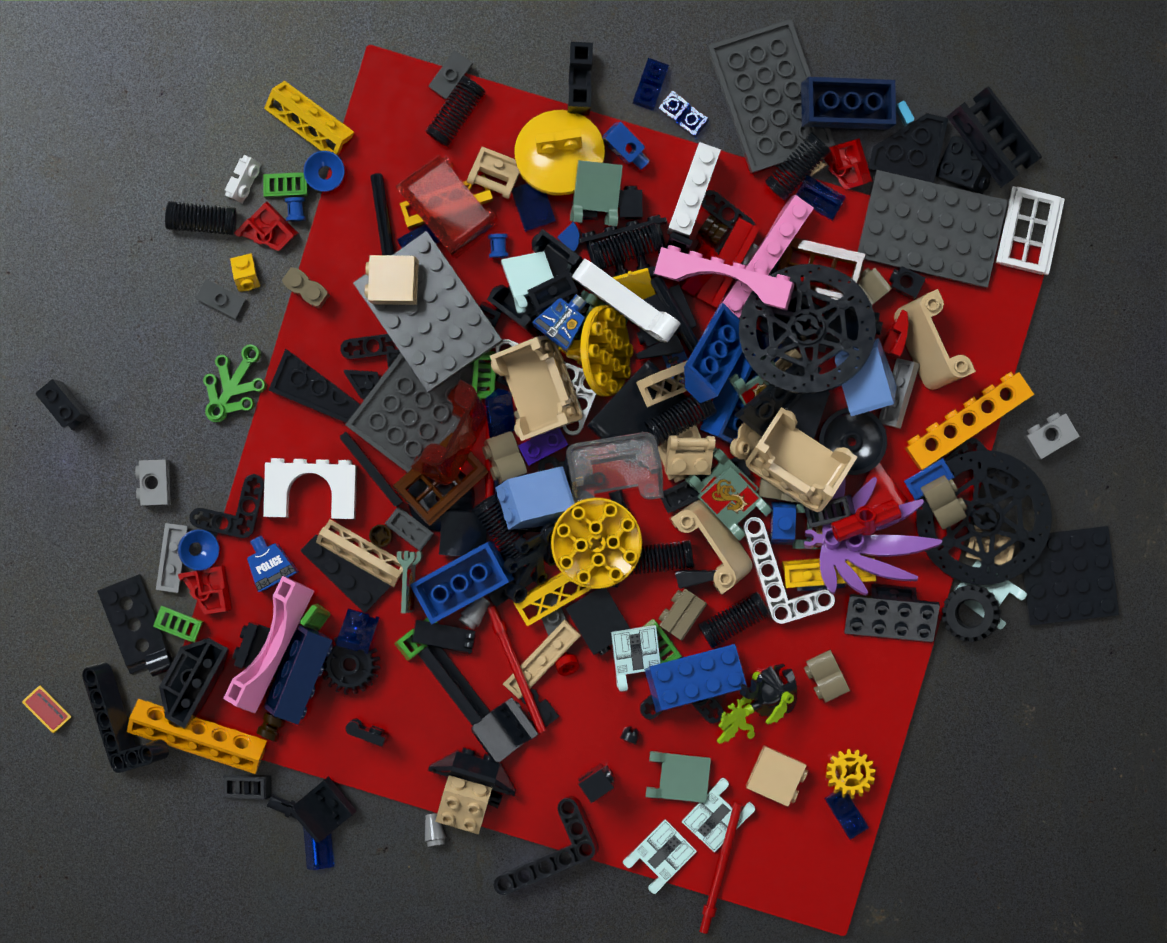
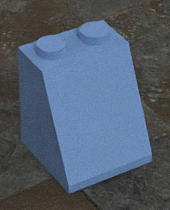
[835,338,897,416]
[496,467,574,530]

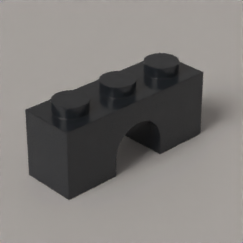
[567,42,593,116]
[583,186,643,220]
[578,763,615,803]

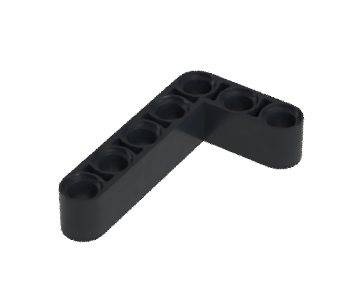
[82,662,169,773]
[493,796,599,895]

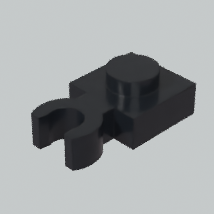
[521,688,559,727]

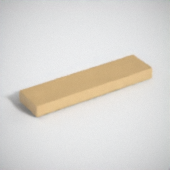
[503,619,581,699]

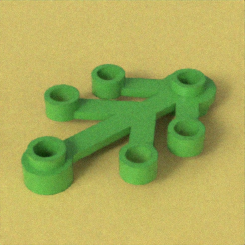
[203,344,267,422]

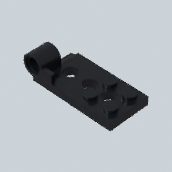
[97,574,173,677]

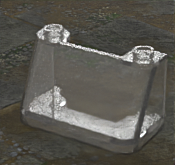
[566,432,664,503]

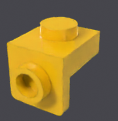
[230,253,260,292]

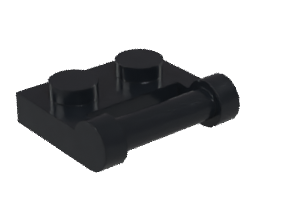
[346,719,388,746]

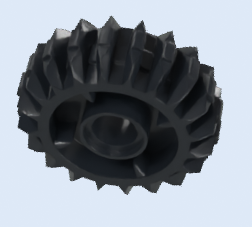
[323,634,381,695]

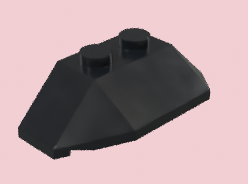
[159,638,229,729]
[428,747,516,796]

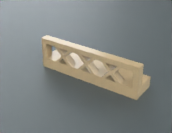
[636,360,688,407]
[316,519,403,587]

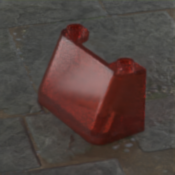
[396,155,497,259]
[411,380,488,485]

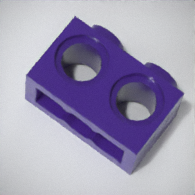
[518,428,568,466]

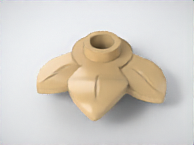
[730,422,761,462]

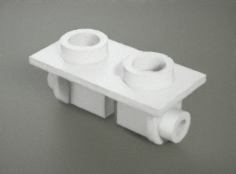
[225,155,262,204]

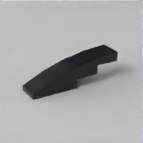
[658,457,752,514]

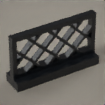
[418,646,491,726]

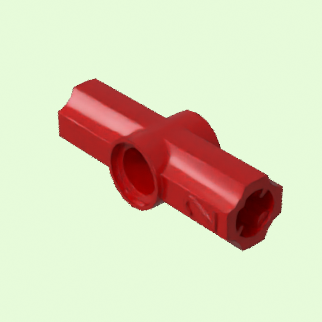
[831,499,901,542]

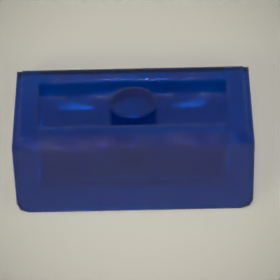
[796,176,845,220]
[485,389,515,438]
[303,827,334,870]

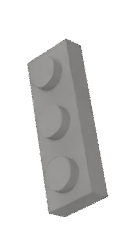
[879,358,920,429]
[156,523,189,593]

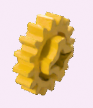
[826,749,875,799]

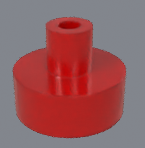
[555,652,579,676]

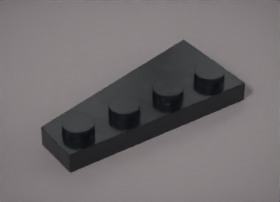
[269,349,361,423]
[735,356,822,437]
[300,534,391,613]

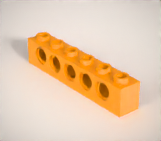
[905,372,1034,470]
[127,699,267,774]

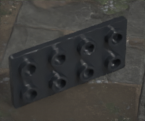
[844,584,940,642]

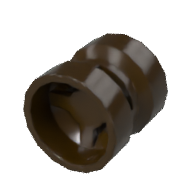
[698,214,729,245]
[369,525,393,547]
[256,712,286,742]

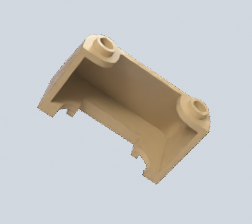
[894,289,976,390]
[490,335,583,441]
[746,407,857,512]
[669,499,752,594]

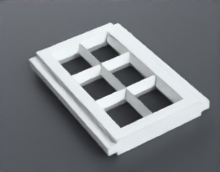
[996,186,1065,275]

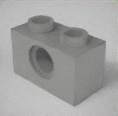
[1024,412,1080,460]
[135,459,171,506]

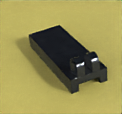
[411,619,476,654]

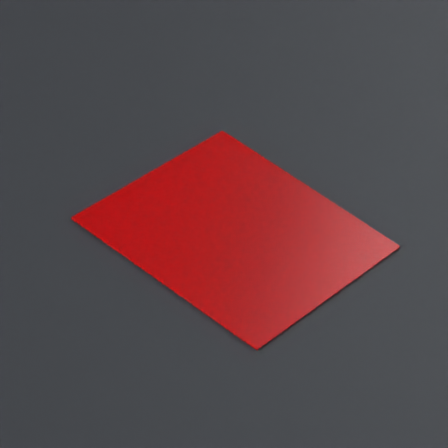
[183,45,1044,936]

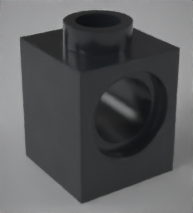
[889,266,926,300]

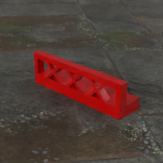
[696,217,760,308]

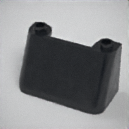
[487,229,584,338]
[587,360,687,463]

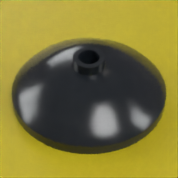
[819,408,887,475]
[408,464,475,532]

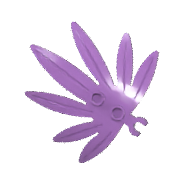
[804,477,942,596]

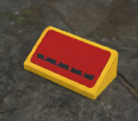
[22,685,72,734]

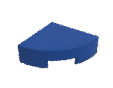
[557,222,579,252]

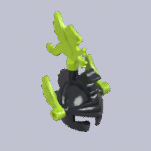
[717,664,797,744]

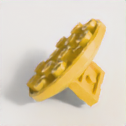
[515,110,605,195]
[559,305,633,396]
[551,498,642,589]

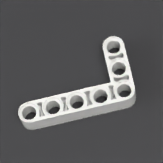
[572,258,681,343]
[496,339,596,435]
[743,517,835,624]

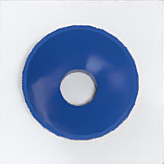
[304,151,345,192]
[178,529,219,570]

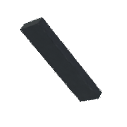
[340,432,404,507]

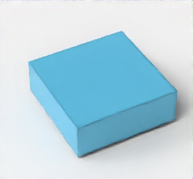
[896,100,915,126]

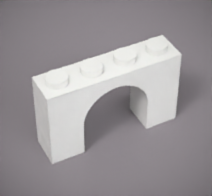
[667,142,721,238]
[263,458,357,519]

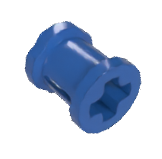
[285,197,306,222]
[488,234,509,258]

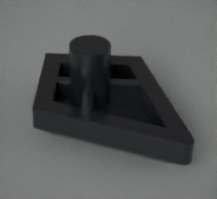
[344,370,380,399]

